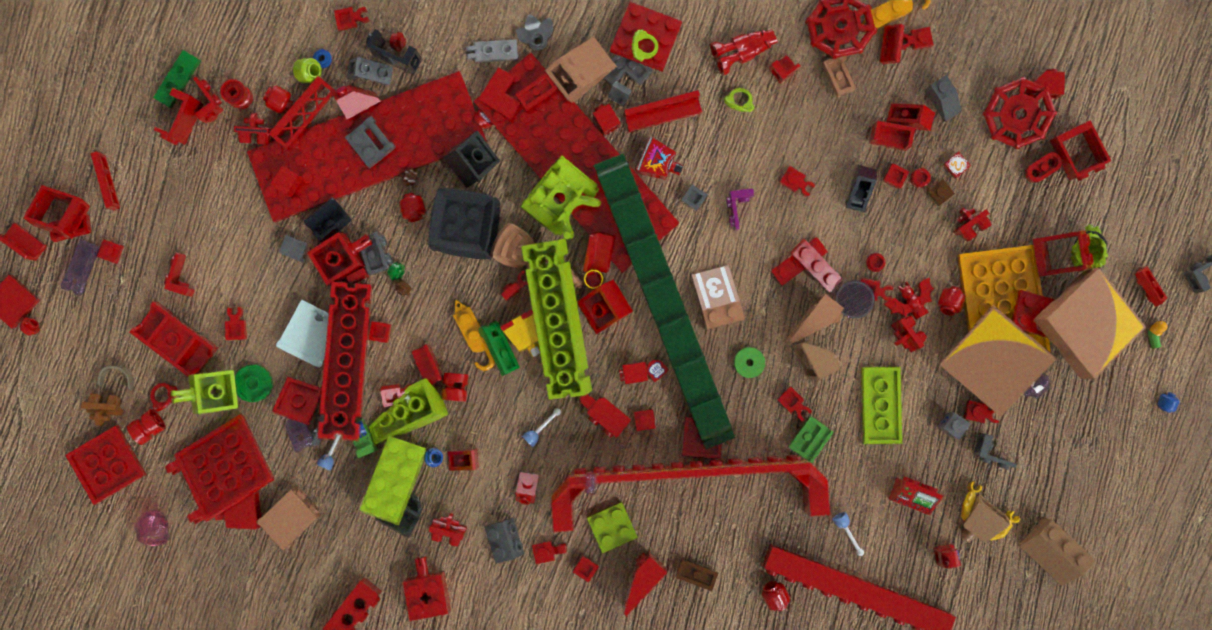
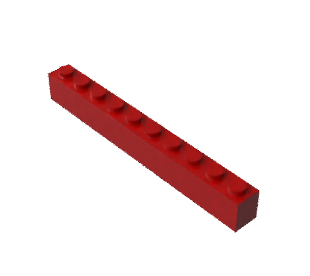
[762,544,956,630]

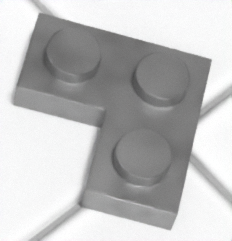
[603,55,653,86]

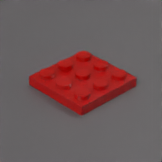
[610,2,683,72]
[65,425,147,505]

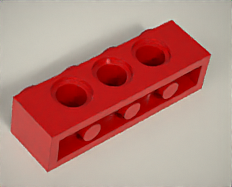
[322,577,382,630]

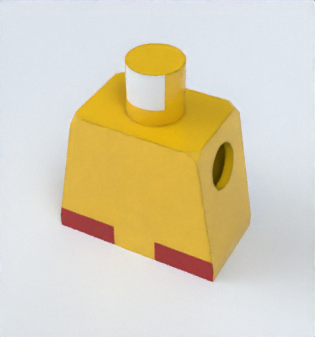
[500,309,541,358]

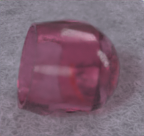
[135,510,169,546]

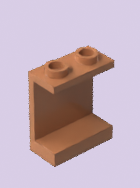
[257,488,322,550]

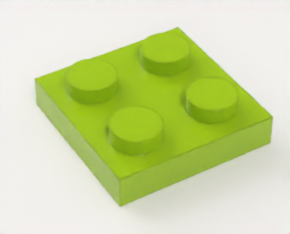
[587,501,638,553]

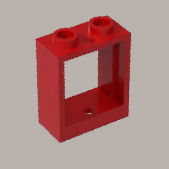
[1049,120,1111,181]
[23,185,90,239]
[1033,230,1093,277]

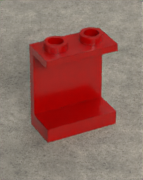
[154,88,203,145]

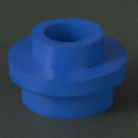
[313,49,332,69]
[424,448,443,467]

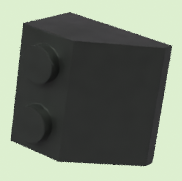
[443,131,500,188]

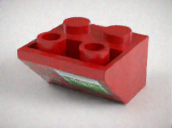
[889,476,943,515]

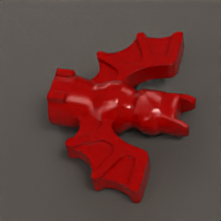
[883,278,934,320]

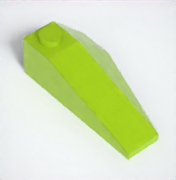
[369,379,449,445]

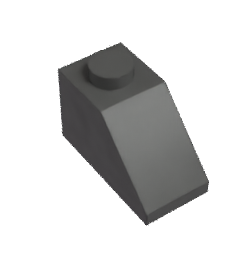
[924,75,962,122]

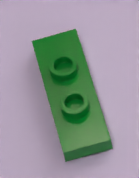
[153,50,201,109]

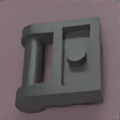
[345,116,396,168]

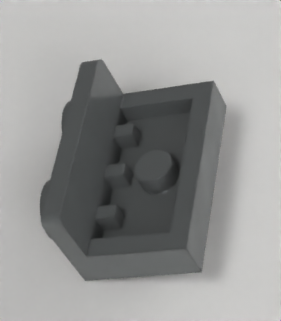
[357,231,393,276]
[484,517,524,564]

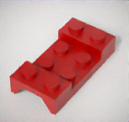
[129,301,218,377]

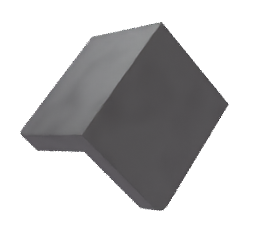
[278,235,308,263]

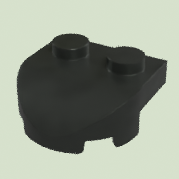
[375,493,422,538]

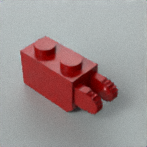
[580,394,631,438]

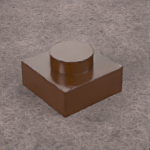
[927,179,955,206]

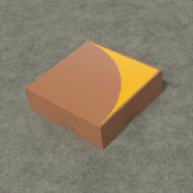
[1033,268,1146,379]
[939,305,1056,417]

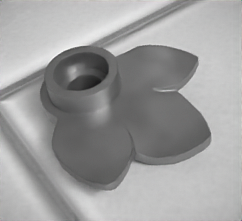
[516,14,553,51]

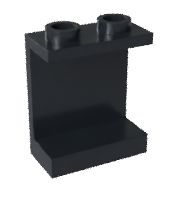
[366,29,422,76]

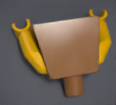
[961,481,1020,543]

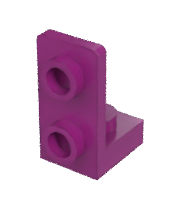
[726,188,754,231]

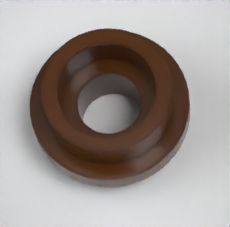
[402,168,417,187]
[394,279,412,296]

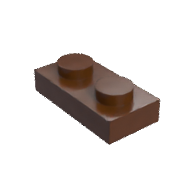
[675,559,719,591]

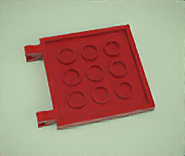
[165,414,275,524]

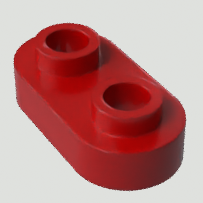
[1025,152,1062,183]

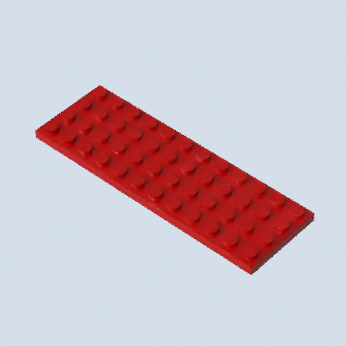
[474,53,680,273]
[247,71,487,223]

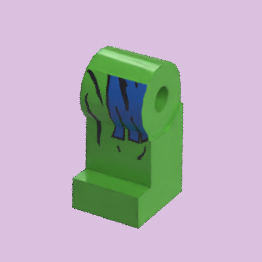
[353,419,378,458]

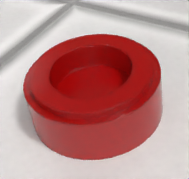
[910,168,931,188]

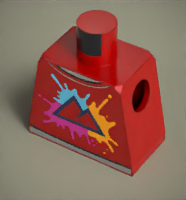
[636,136,684,180]

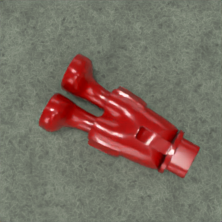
[710,29,778,76]

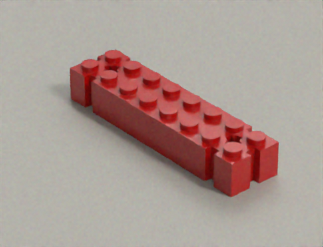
[318,282,372,441]

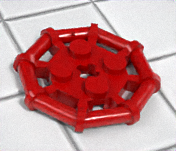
[805,0,877,59]
[982,77,1057,150]

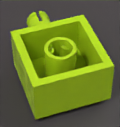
[171,370,238,414]

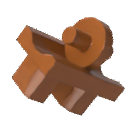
[81,393,123,426]

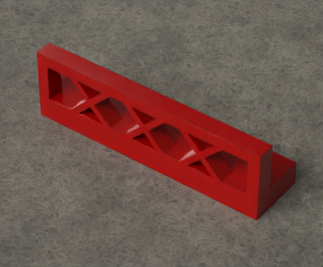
[269,76,336,149]
[624,90,702,133]

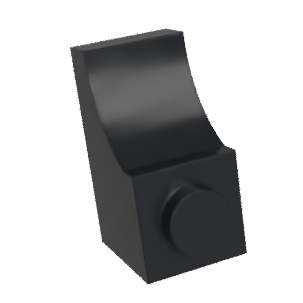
[846,165,877,212]

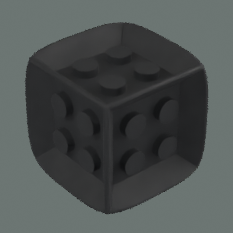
[428,188,500,260]

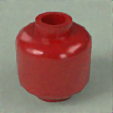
[263,85,293,114]
[399,193,426,223]
[937,286,966,316]
[762,581,790,611]

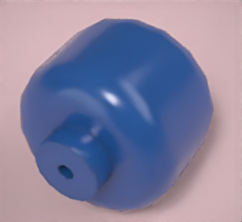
[1158,392,1180,413]

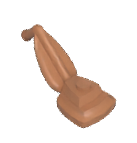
[490,223,583,288]

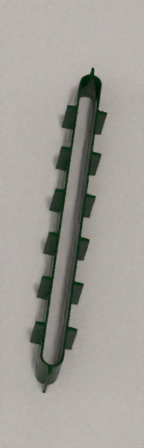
[594,153,735,449]

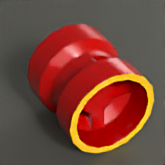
[584,270,603,290]

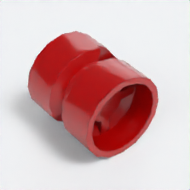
[220,79,253,110]
[442,372,469,401]
[127,409,166,445]

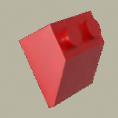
[577,279,633,334]

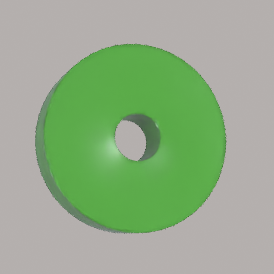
[734,347,765,378]

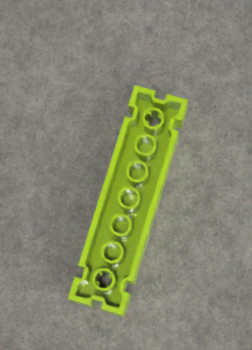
[521,238,592,400]

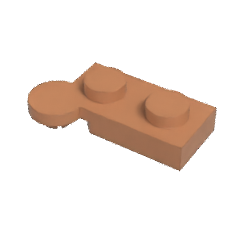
[822,56,856,97]

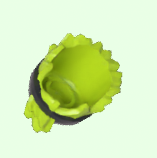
[1071,224,1108,272]

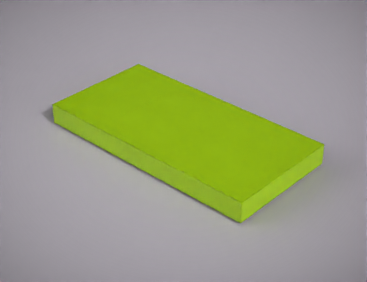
[861,367,902,444]

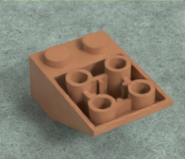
[545,37,617,103]

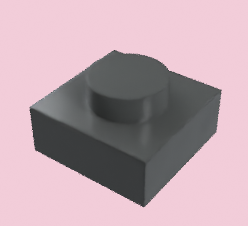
[608,81,632,107]
[681,184,708,212]

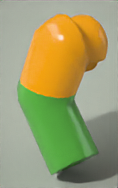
[1148,321,1168,349]

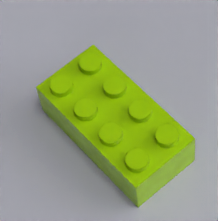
[359,436,426,525]

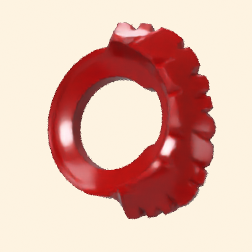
[150,383,178,412]

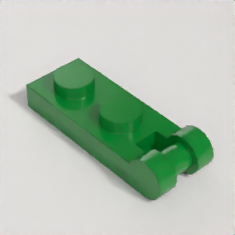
[478,320,520,376]

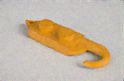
[862,0,931,29]
[453,300,495,371]

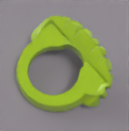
[632,29,658,62]
[724,88,754,112]

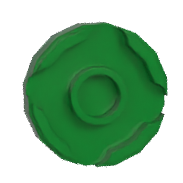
[235,365,273,402]

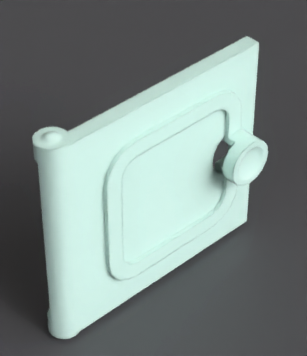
[276,300,329,368]

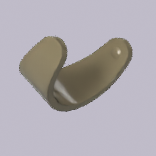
[97,366,134,391]

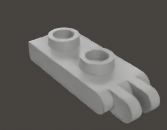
[466,40,518,63]

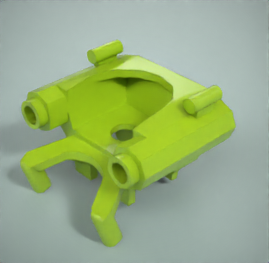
[520,156,601,239]

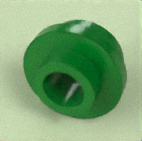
[387,262,405,281]

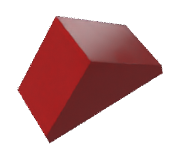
[447,448,479,471]

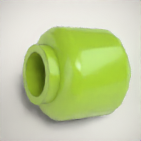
[293,58,322,83]

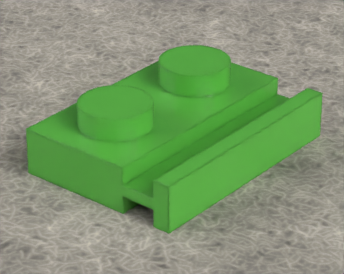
[788,416,834,463]

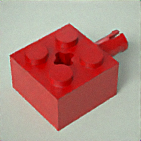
[307,232,373,286]
[403,556,451,621]

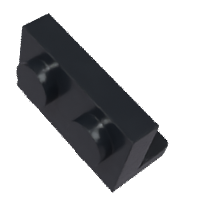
[304,198,352,243]

